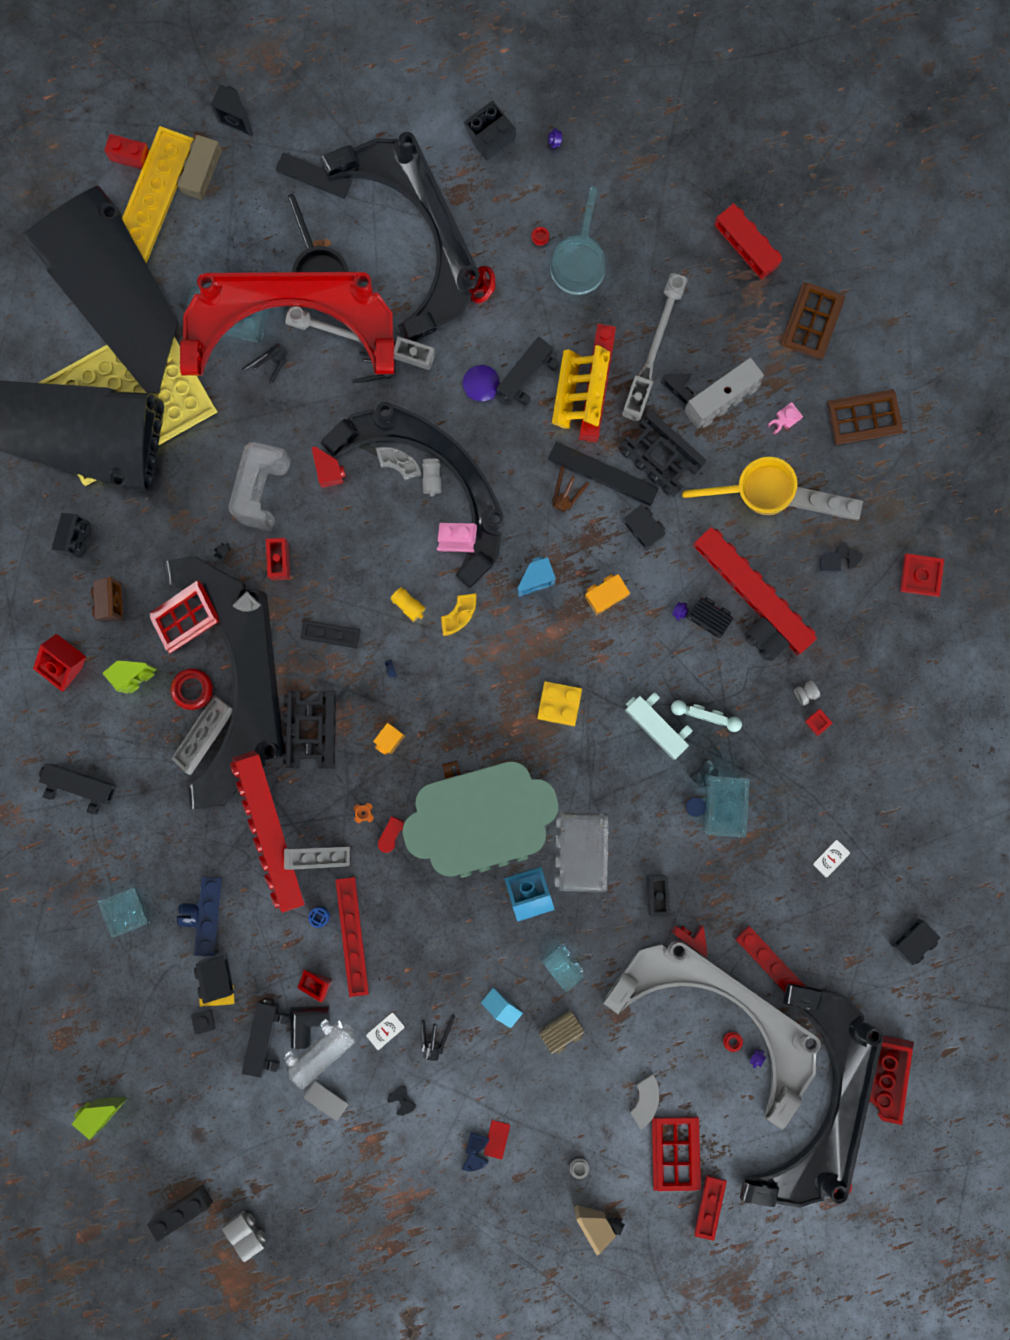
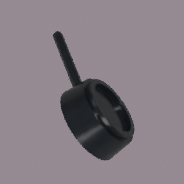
[288,194,349,272]

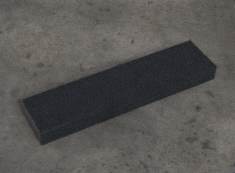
[276,153,352,199]

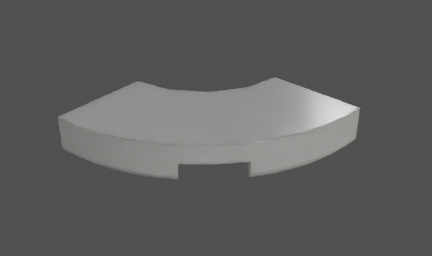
[376,447,422,480]
[630,1073,659,1130]

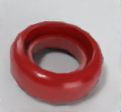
[170,668,214,710]

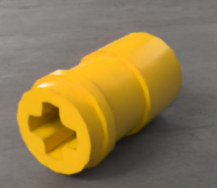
[390,587,426,622]

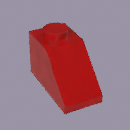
[311,446,346,488]

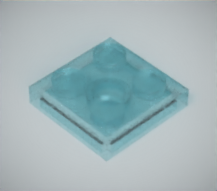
[98,887,150,938]

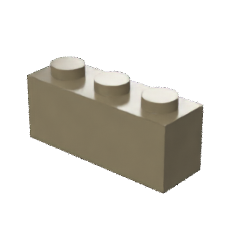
[177,135,222,201]

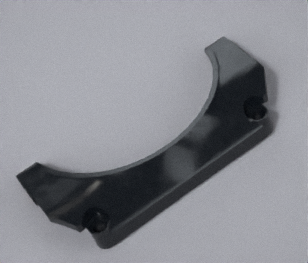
[320,132,479,341]
[739,983,883,1208]

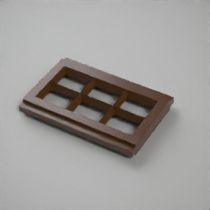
[781,282,846,360]
[827,389,903,445]

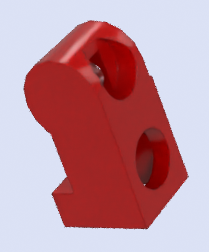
[378,816,405,853]

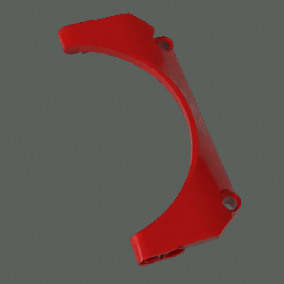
[180,272,394,376]

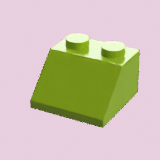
[72,1097,127,1140]

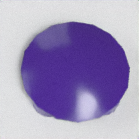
[463,365,500,402]

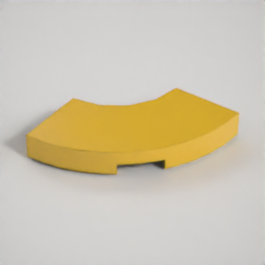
[441,593,477,636]

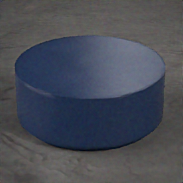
[685,797,706,817]

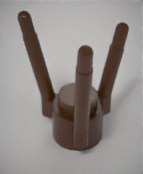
[551,466,589,512]

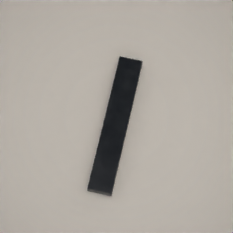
[548,441,659,506]

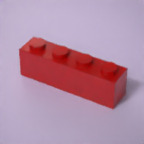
[714,203,783,280]

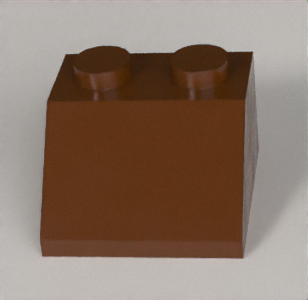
[91,577,123,622]

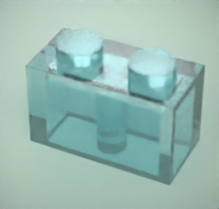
[541,945,584,993]

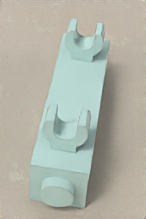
[625,692,693,760]

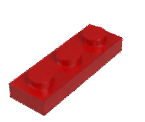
[694,1175,727,1241]

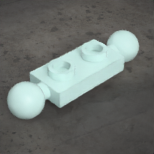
[671,700,742,732]

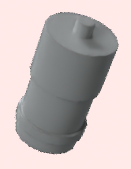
[422,459,442,497]

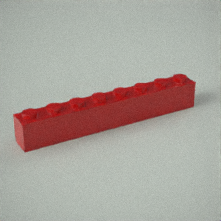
[692,527,817,655]

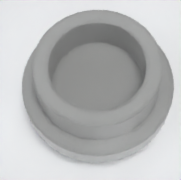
[570,1158,589,1179]

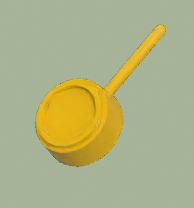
[682,457,797,515]

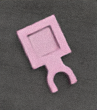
[767,402,803,435]

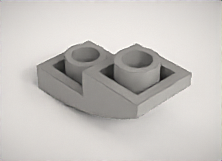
[303,1080,349,1121]

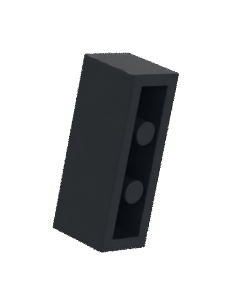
[147,1185,213,1242]

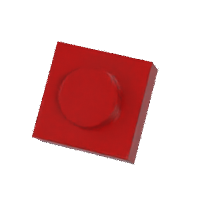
[804,709,833,736]

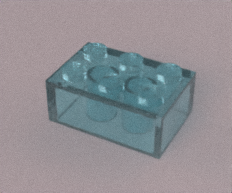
[704,776,750,838]

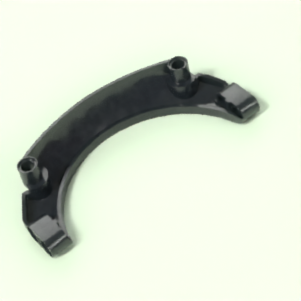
[321,402,503,589]

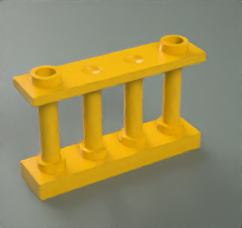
[552,345,610,429]

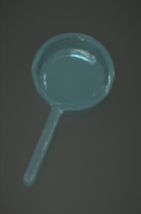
[550,186,606,295]

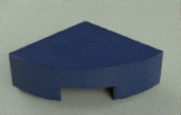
[384,659,397,679]
[465,1133,490,1154]
[462,1153,489,1172]

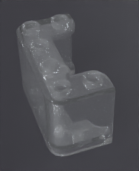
[229,442,291,532]
[554,811,608,892]

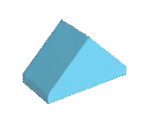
[481,987,523,1028]

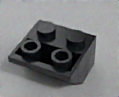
[463,100,516,161]
[51,513,90,558]
[194,954,234,1004]

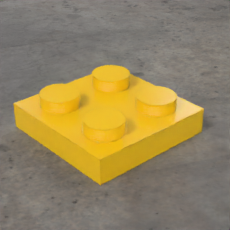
[537,681,582,727]

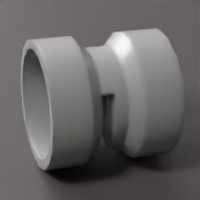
[794,680,820,706]

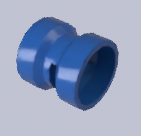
[308,906,330,928]

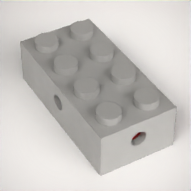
[684,357,764,429]

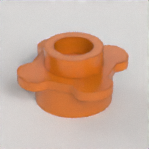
[353,803,374,823]

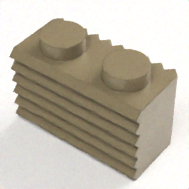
[539,1010,585,1054]

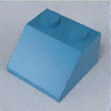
[517,556,556,597]
[504,867,555,922]

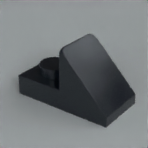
[661,374,695,406]

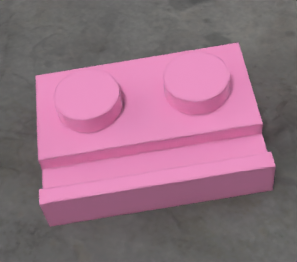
[437,523,477,552]

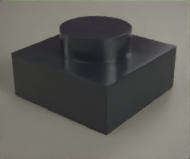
[191,1009,216,1034]

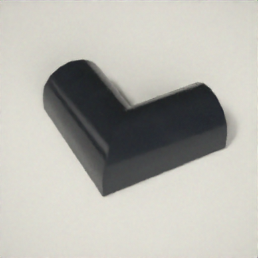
[290,1006,330,1049]

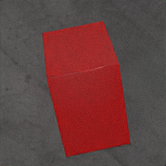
[297,970,333,1002]

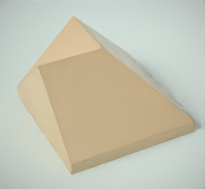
[574,1205,616,1255]

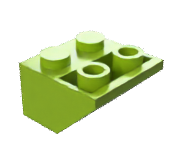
[103,661,157,694]

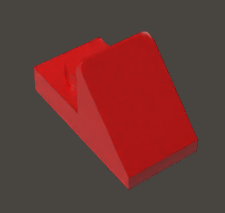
[671,925,708,957]

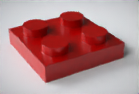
[900,553,944,597]

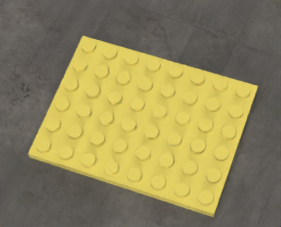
[38,336,217,486]

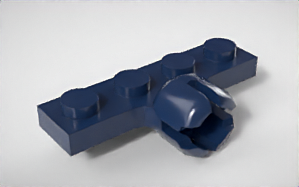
[177,876,222,956]

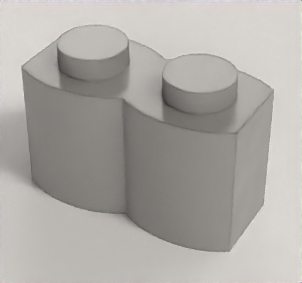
[222,1210,266,1262]

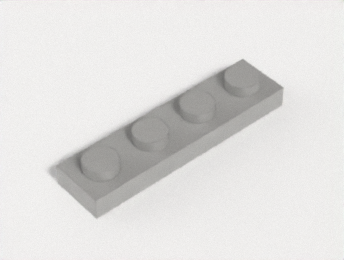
[789,487,863,521]
[284,847,350,870]

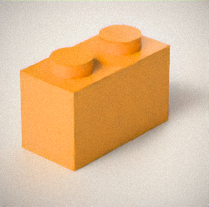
[585,574,630,615]
[373,723,405,755]

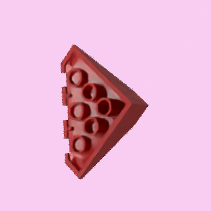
[868,1034,914,1125]

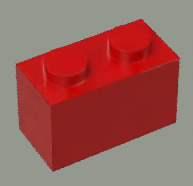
[104,134,149,170]
[266,538,290,580]

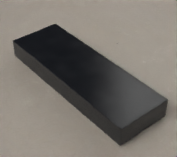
[300,620,361,649]

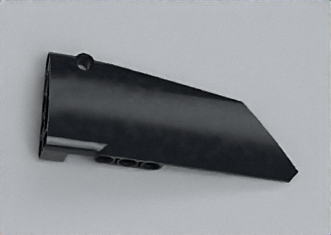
[22,186,178,393]
[0,381,164,491]

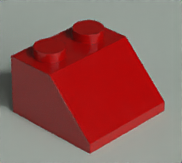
[33,634,86,692]

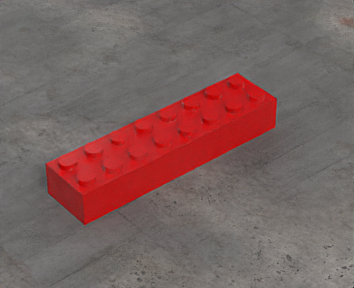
[230,751,305,913]

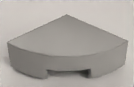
[232,592,261,612]

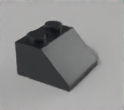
[211,84,254,137]

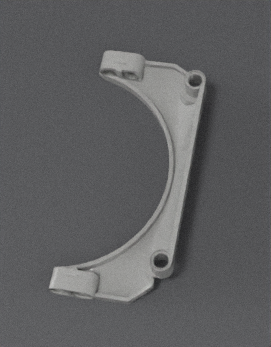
[603,940,821,1130]

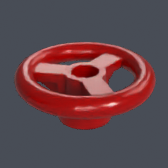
[469,266,495,303]

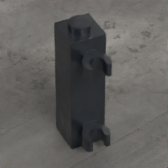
[496,336,559,406]
[39,764,116,815]
[241,998,290,1078]

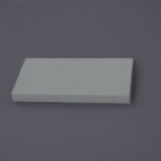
[172,695,233,775]

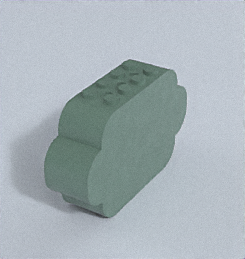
[403,762,559,878]

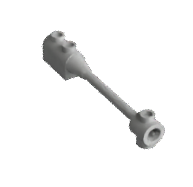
[622,273,687,421]
[285,306,435,370]

